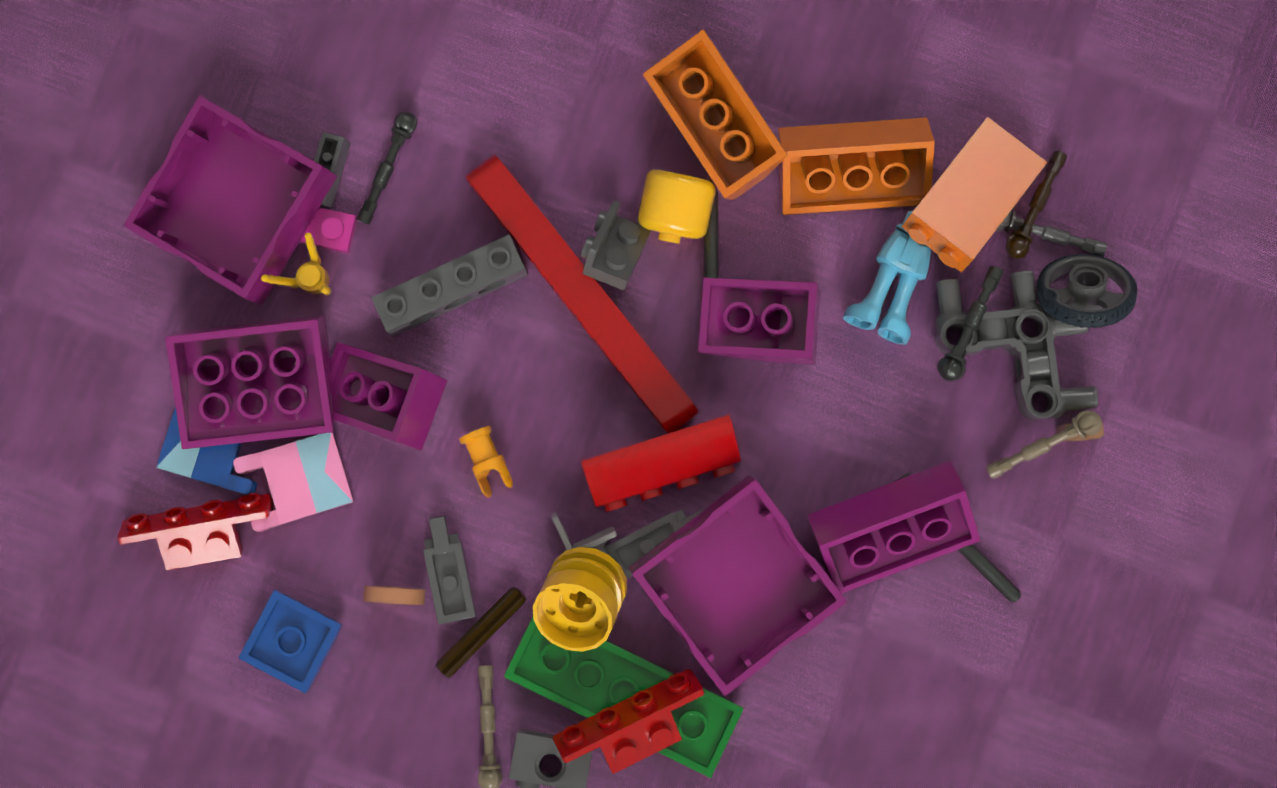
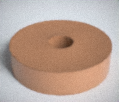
[363,585,426,605]

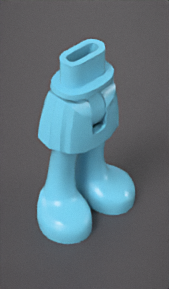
[843,211,931,345]

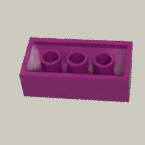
[807,460,981,593]

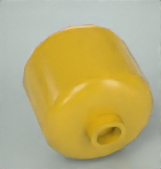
[638,170,716,244]

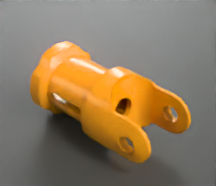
[459,425,513,498]

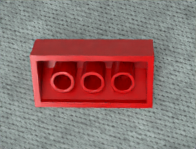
[581,414,742,513]

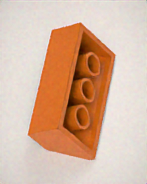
[643,29,788,200]
[778,117,935,215]

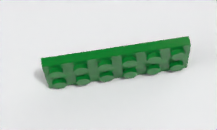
[504,617,744,778]

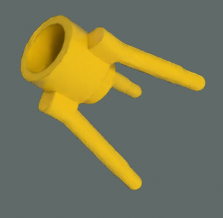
[261,232,331,295]

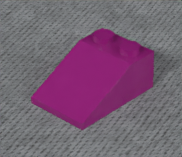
[698,278,821,365]
[330,342,448,451]

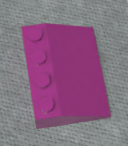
[165,315,334,449]

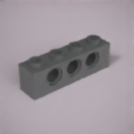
[371,235,528,337]

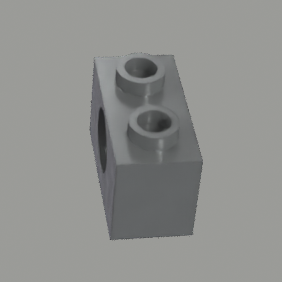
[509,729,593,788]

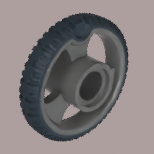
[1036,254,1137,328]

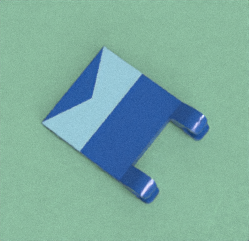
[156,407,257,494]

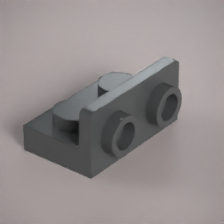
[581,200,651,291]

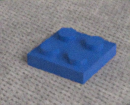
[238,590,344,693]

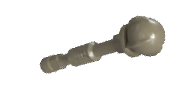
[986,410,1102,479]
[478,665,503,788]

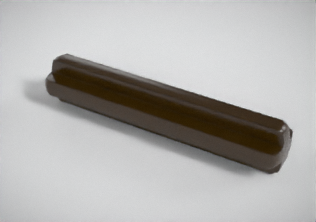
[435,587,526,678]

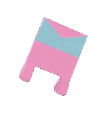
[233,432,354,532]

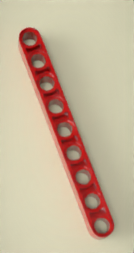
[465,154,700,434]

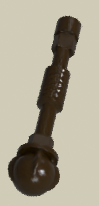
[1006,151,1067,259]

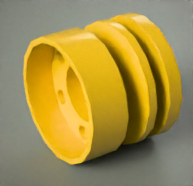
[533,547,627,652]

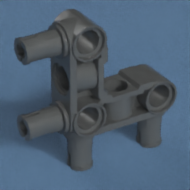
[934,271,1098,421]

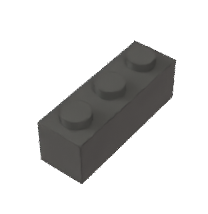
[314,132,351,209]

